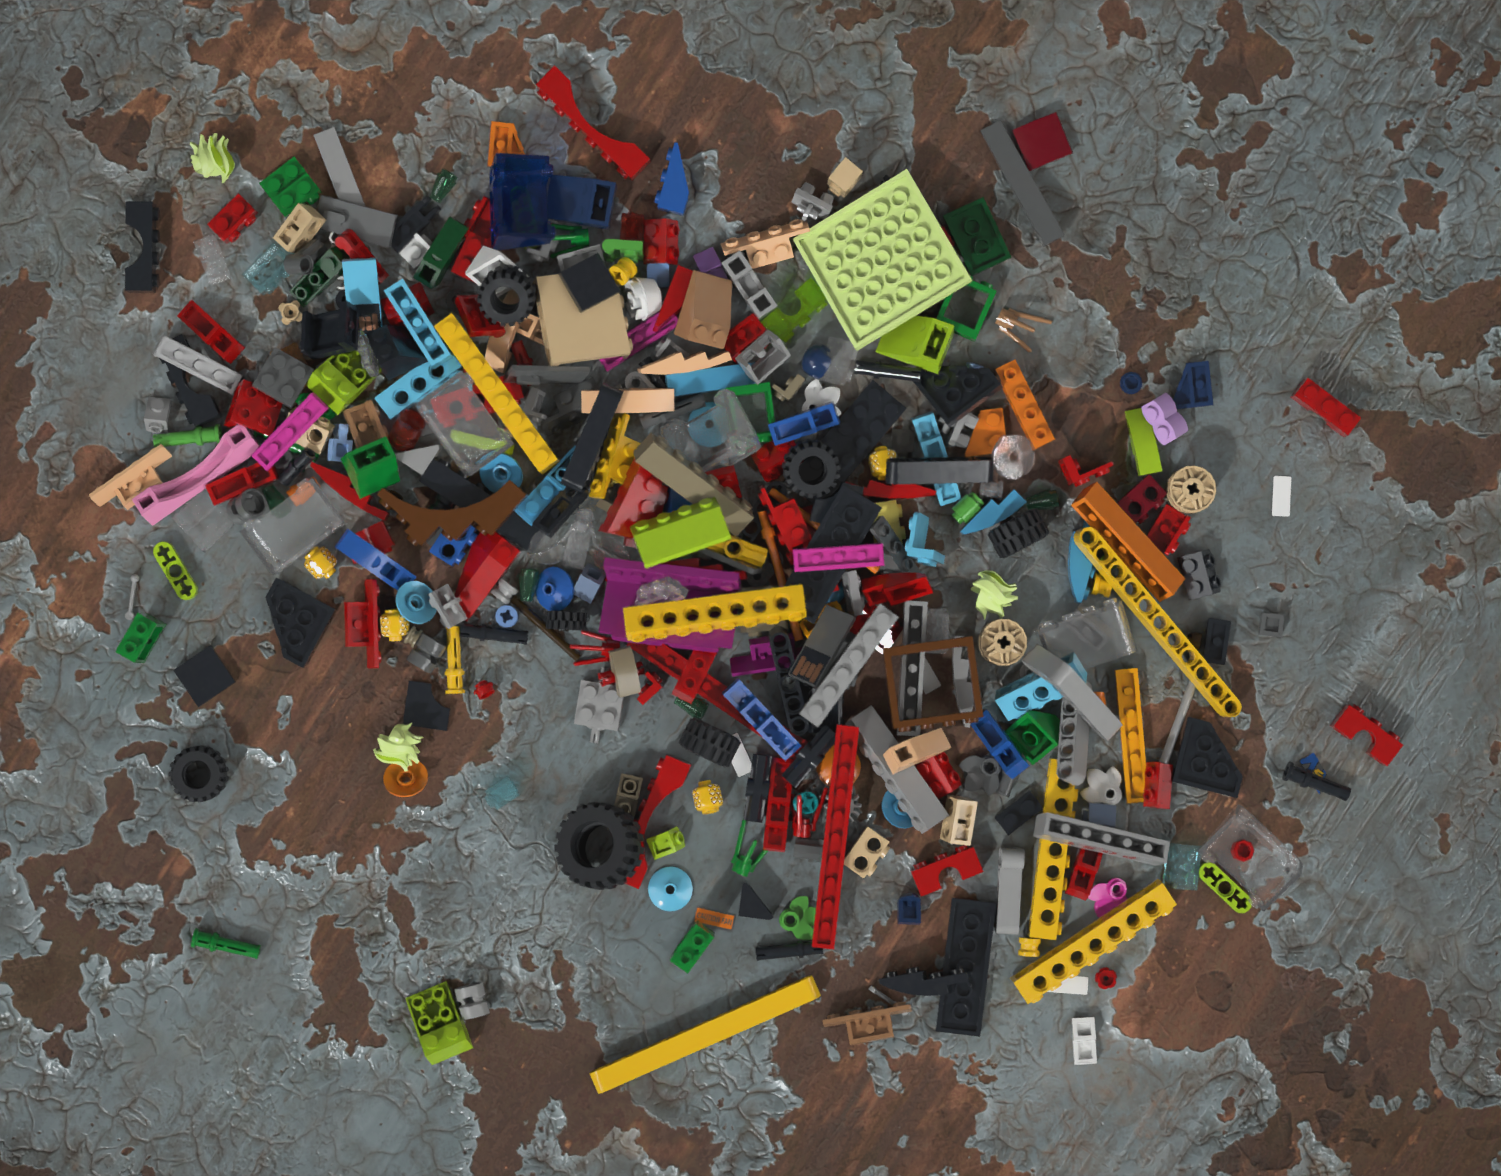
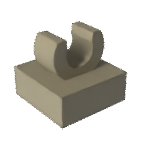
[596,490,614,512]

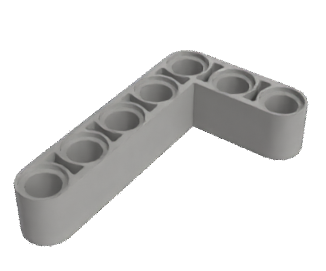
[1022,644,1123,742]

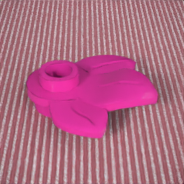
[1088,878,1127,917]

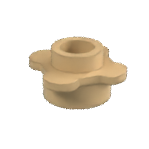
[278,300,302,325]

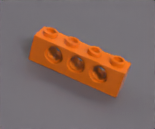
[993,360,1055,450]

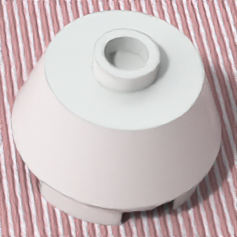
[623,277,662,321]

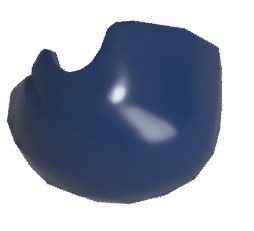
[802,343,832,380]

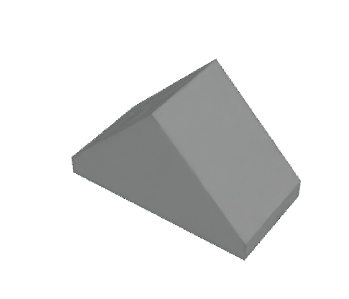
[395,444,441,475]

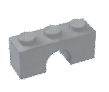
[721,251,778,321]

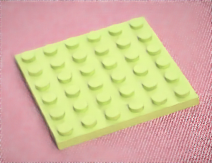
[793,169,972,351]

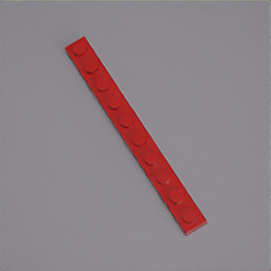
[627,642,808,760]
[812,724,859,950]

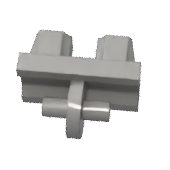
[791,182,834,221]
[939,413,979,448]
[428,584,467,629]

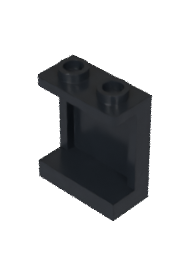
[300,301,360,360]

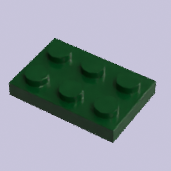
[943,197,1012,276]

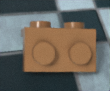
[343,399,388,448]

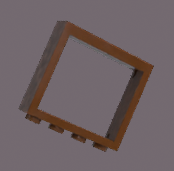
[882,636,983,732]

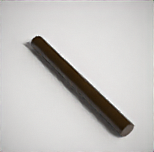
[510,596,582,661]

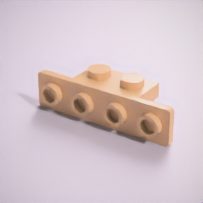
[721,219,810,269]
[89,444,172,510]

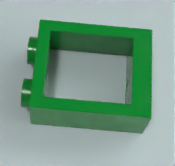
[936,275,997,342]
[724,382,775,446]
[115,613,167,663]
[670,920,715,974]

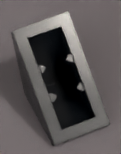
[738,881,773,920]

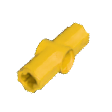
[707,535,768,567]

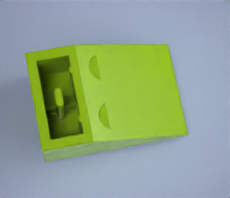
[875,316,954,374]
[306,338,382,415]
[405,981,473,1065]

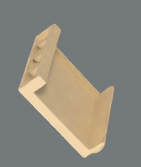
[532,268,633,366]

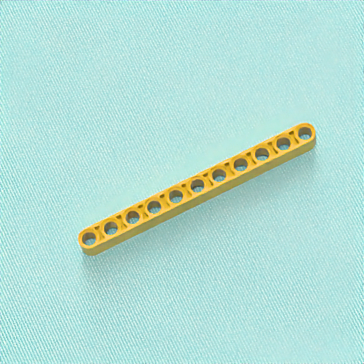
[1073,527,1242,717]
[589,975,821,1094]

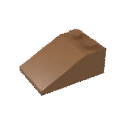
[674,270,732,349]

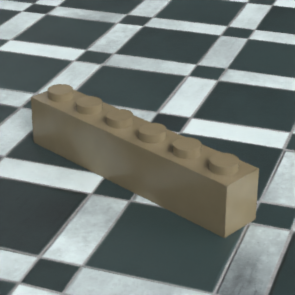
[633,433,754,536]

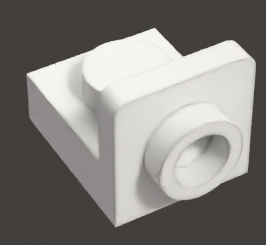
[399,233,433,270]

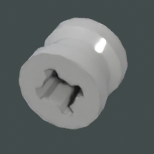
[490,578,518,605]

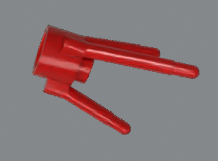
[569,631,620,666]
[791,787,828,838]

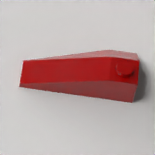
[454,532,522,622]

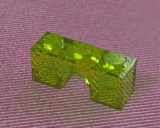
[761,277,828,343]

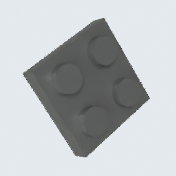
[252,347,314,409]

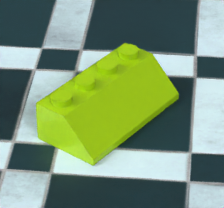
[630,497,731,568]

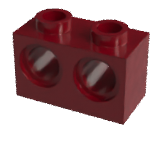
[1117,474,1167,525]

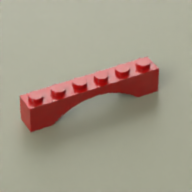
[536,65,651,181]
[625,754,691,889]

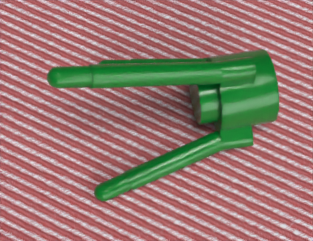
[537,222,589,258]
[731,819,768,877]

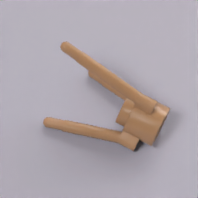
[995,308,1052,353]

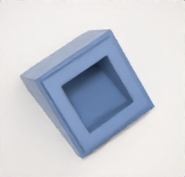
[647,263,670,287]

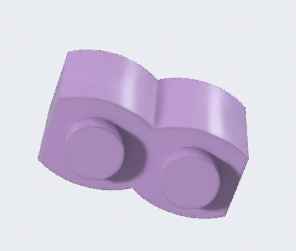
[1142,393,1188,445]

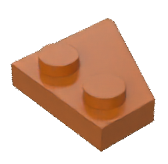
[487,121,531,171]
[965,408,1008,457]

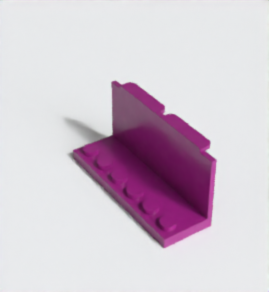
[599,557,741,652]

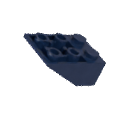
[543,174,617,230]

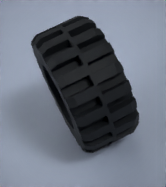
[554,802,644,890]

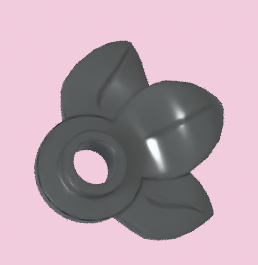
[959,755,1001,796]

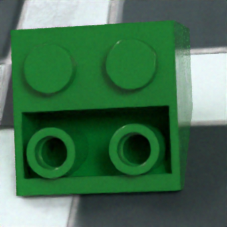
[341,436,400,499]

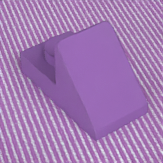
[693,247,728,279]

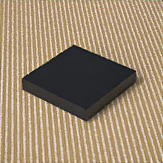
[559,253,620,313]
[173,645,236,707]

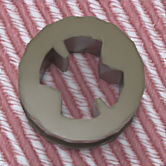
[404,626,424,648]

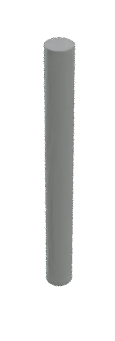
[1159,680,1196,764]

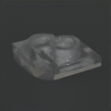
[193,234,231,286]
[355,328,379,377]

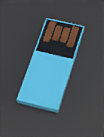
[342,258,383,335]

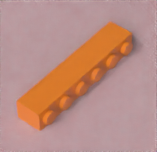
[1071,481,1185,602]

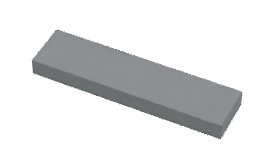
[314,127,365,206]
[152,334,243,395]

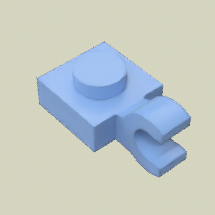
[327,423,353,462]

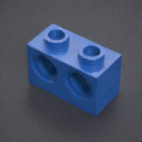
[429,526,478,566]

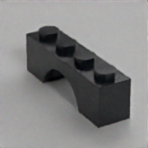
[125,201,160,293]
[159,334,223,427]

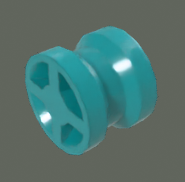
[792,792,818,814]

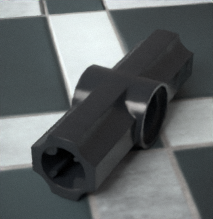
[781,725,836,788]
[744,753,772,823]

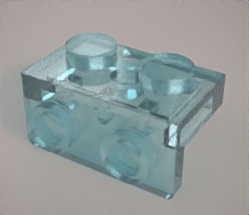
[1163,843,1202,891]

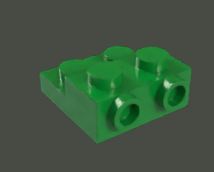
[259,157,322,219]

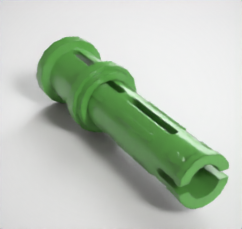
[153,424,223,447]

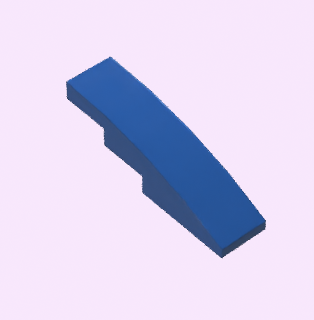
[722,678,801,761]

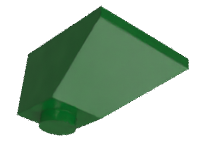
[1005,710,1060,765]

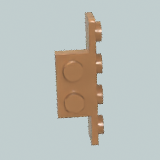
[822,1002,912,1045]

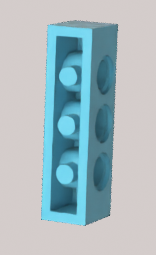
[384,279,453,369]
[375,345,463,421]
[995,652,1087,721]

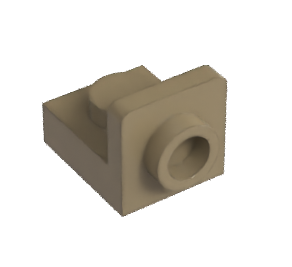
[771,374,805,402]

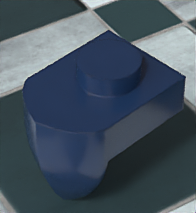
[897,892,921,925]

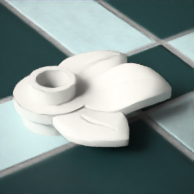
[802,379,841,417]
[1080,766,1122,805]

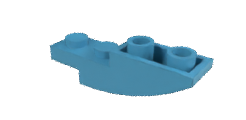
[514,446,576,526]
[1068,520,1096,603]

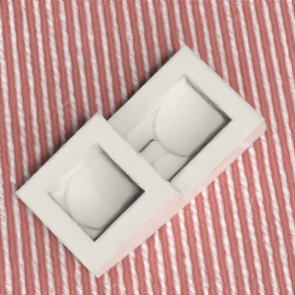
[1072,1017,1097,1065]

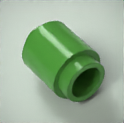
[951,492,984,524]

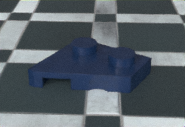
[1173,361,1214,410]

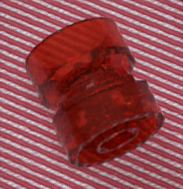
[388,409,425,451]

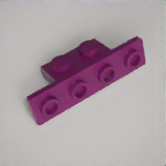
[729,633,803,677]

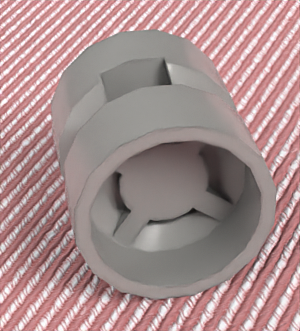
[454,982,490,1020]

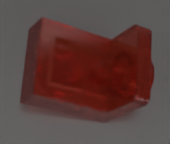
[620,213,644,241]

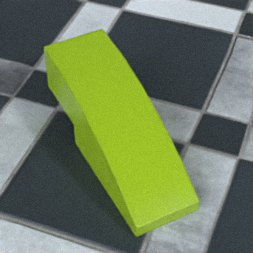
[1124,408,1162,476]

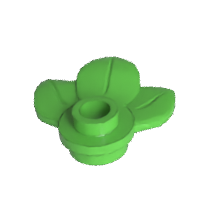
[779,896,816,940]

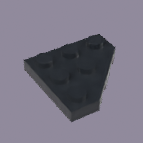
[913,365,1003,428]
[265,578,336,668]
[1172,717,1243,798]

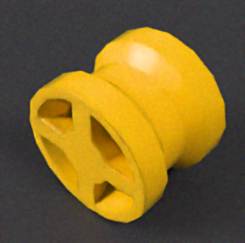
[609,257,637,285]
[1091,573,1114,598]
[1018,937,1041,957]

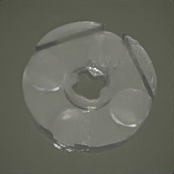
[992,434,1035,479]

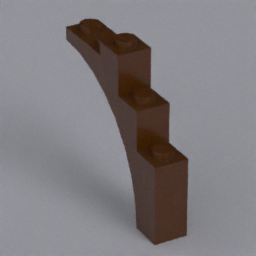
[377,480,528,547]

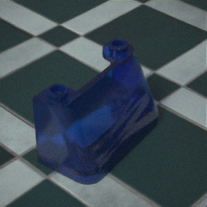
[489,153,556,251]

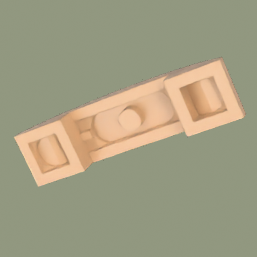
[485,289,519,374]

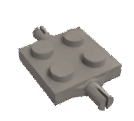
[574,667,624,744]

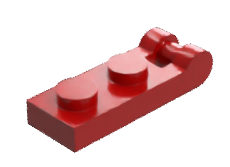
[335,229,389,285]

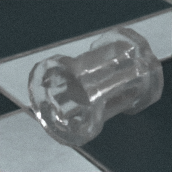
[979,480,1003,500]

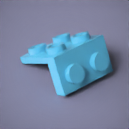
[905,512,945,567]

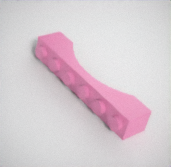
[132,424,260,526]

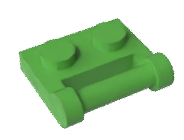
[602,239,644,263]

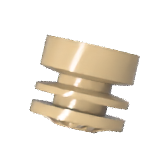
[1164,466,1216,514]
[978,619,1027,666]

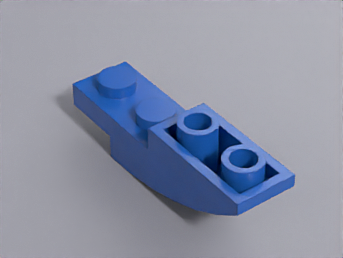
[335,528,416,591]

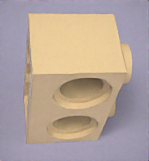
[827,157,863,198]
[273,203,326,253]
[286,406,335,455]
[940,795,978,846]
[844,826,890,878]

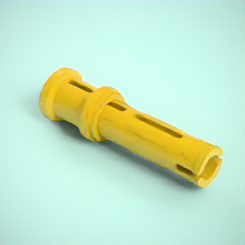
[445,626,465,694]

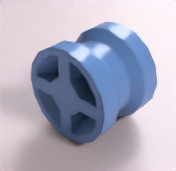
[495,605,519,628]

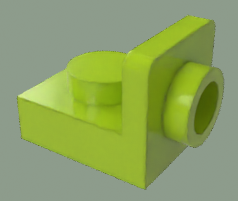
[646,826,685,860]

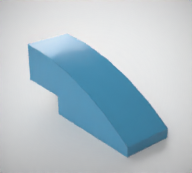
[960,490,1027,535]

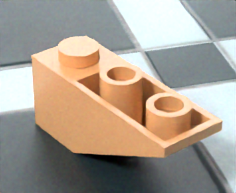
[883,728,952,774]

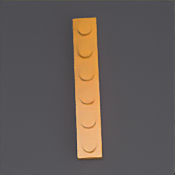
[1114,668,1146,803]

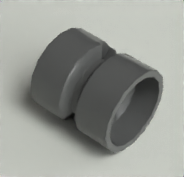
[227,489,267,525]
[406,633,447,674]

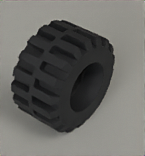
[477,265,537,327]
[782,439,841,498]
[988,508,1049,558]
[679,718,741,767]
[169,746,229,802]

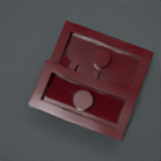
[1013,112,1073,171]

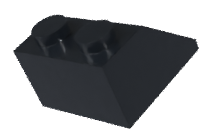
[366,324,428,380]

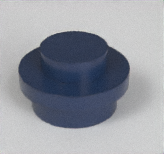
[1120,372,1142,394]

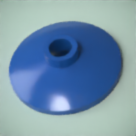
[535,567,574,611]

